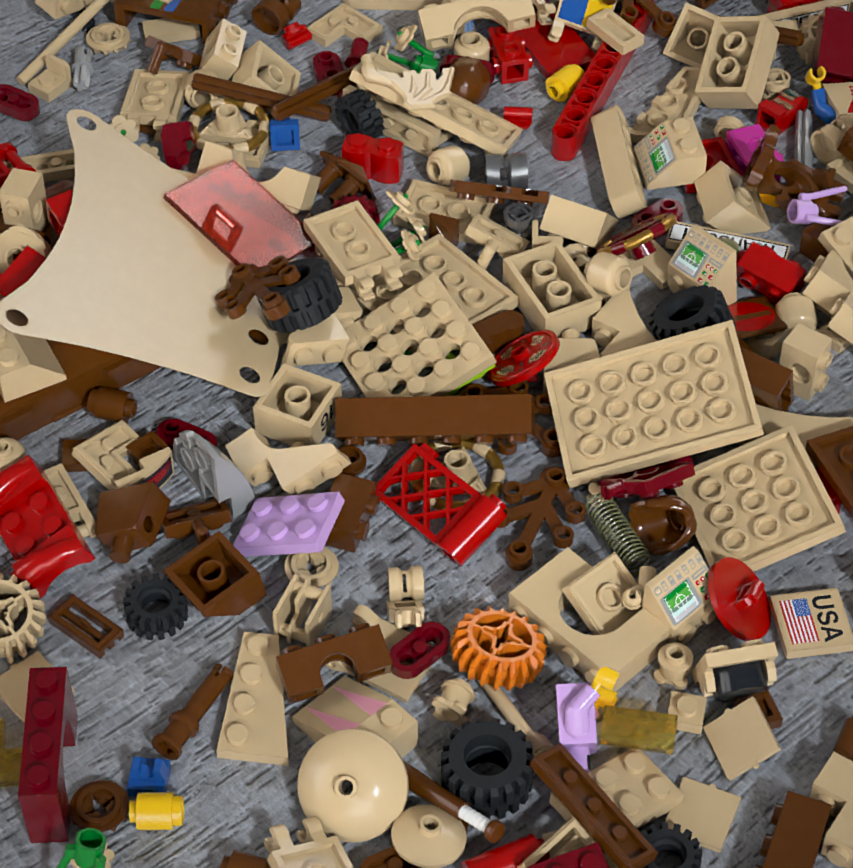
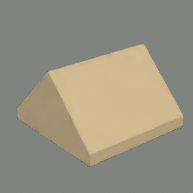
[662,2,720,68]

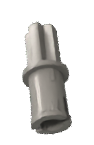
[71,46,94,92]

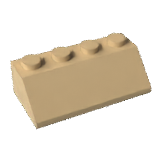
[0,293,67,403]

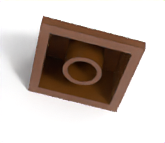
[163,531,267,617]

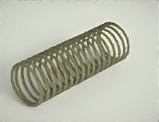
[585,493,652,576]

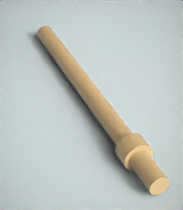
[16,0,114,86]

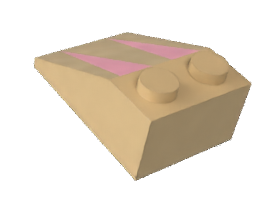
[291,676,418,758]

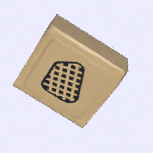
[745,329,789,360]

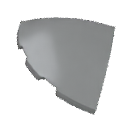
[173,430,255,518]

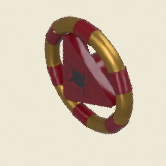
[595,212,677,261]

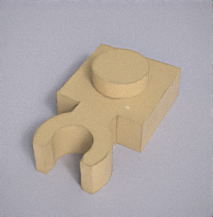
[386,600,424,628]

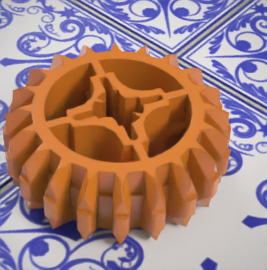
[451,606,547,692]

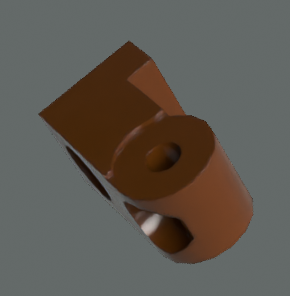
[472,310,524,355]

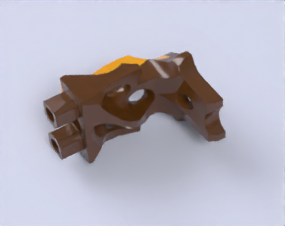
[742,124,847,220]

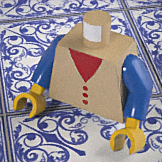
[805,66,853,124]

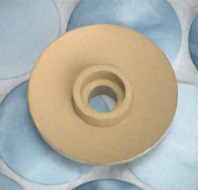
[391,804,467,868]

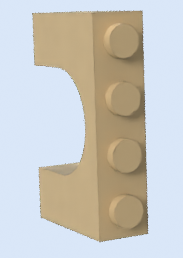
[508,547,670,691]

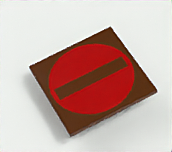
[728,296,788,339]

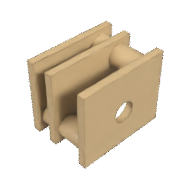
[272,574,332,647]

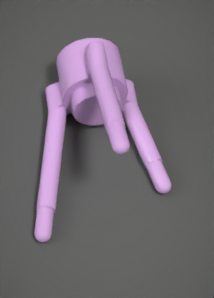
[787,186,848,226]

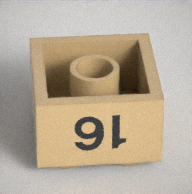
[253,363,342,446]

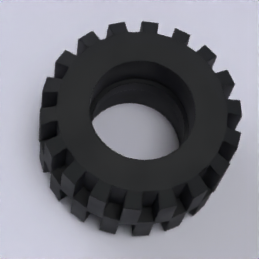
[257,258,343,333]
[649,285,736,341]
[441,718,534,820]

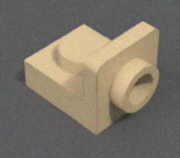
[28,53,72,103]

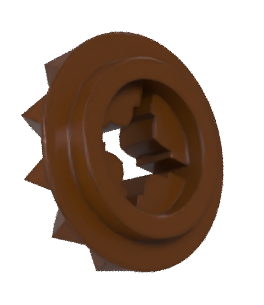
[69,780,129,833]

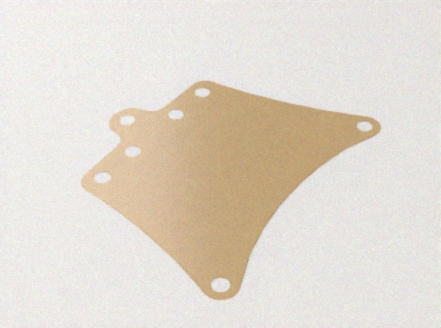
[0,109,297,397]

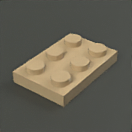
[549,745,684,850]

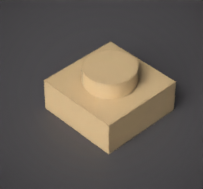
[665,691,707,734]

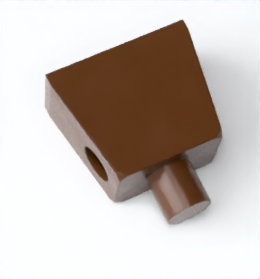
[95,481,171,564]

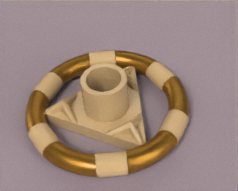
[188,98,270,154]
[409,440,506,510]

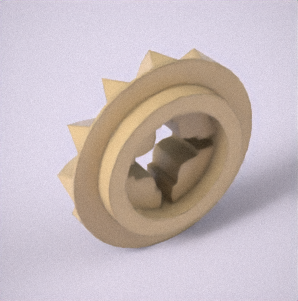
[86,22,131,56]
[284,547,339,588]

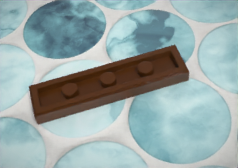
[530,743,658,868]

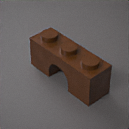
[276,623,393,705]

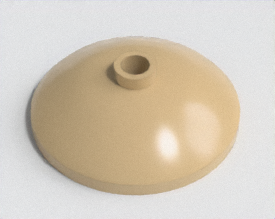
[297,729,409,843]

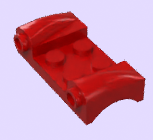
[0,454,96,599]

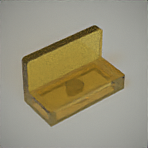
[600,705,678,755]

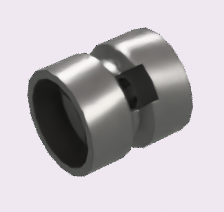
[484,153,528,189]

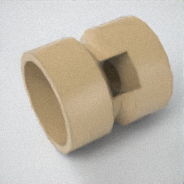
[810,114,853,165]

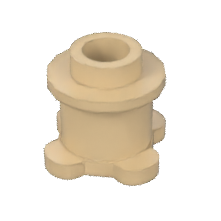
[654,642,694,690]
[432,678,476,727]

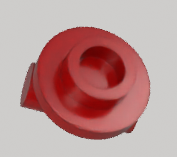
[281,21,312,50]
[504,106,533,130]

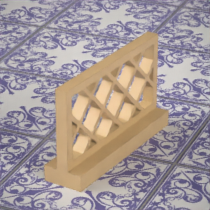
[342,85,455,157]

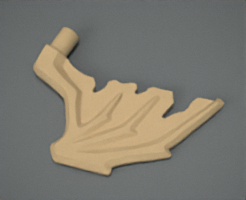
[361,54,455,111]

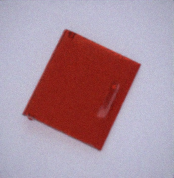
[163,160,315,278]

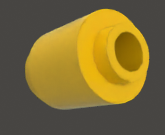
[545,64,585,102]
[129,792,184,830]

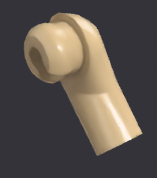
[622,566,657,610]

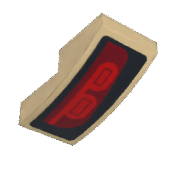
[114,447,175,489]

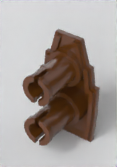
[315,150,376,204]

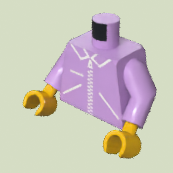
[556,666,619,772]

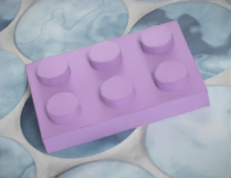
[233,491,345,557]

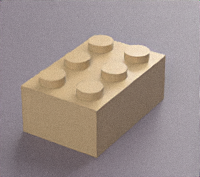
[695,16,780,109]
[502,240,602,338]

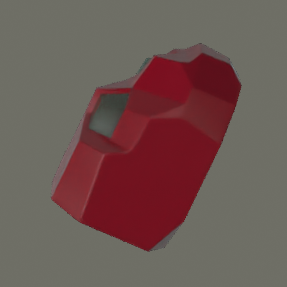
[160,121,197,171]

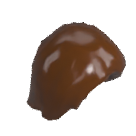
[448,56,491,105]
[628,495,697,556]

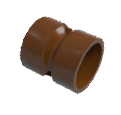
[251,0,302,35]

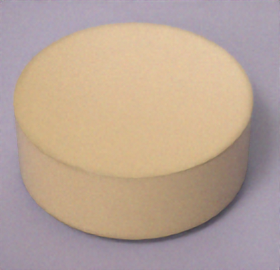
[714,116,745,143]

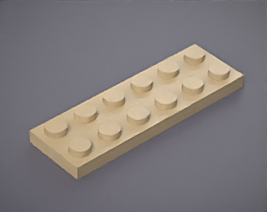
[349,51,523,157]

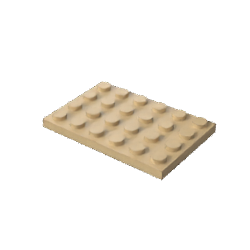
[544,320,764,488]

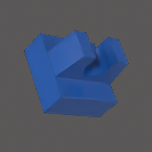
[270,117,300,151]
[127,756,171,797]

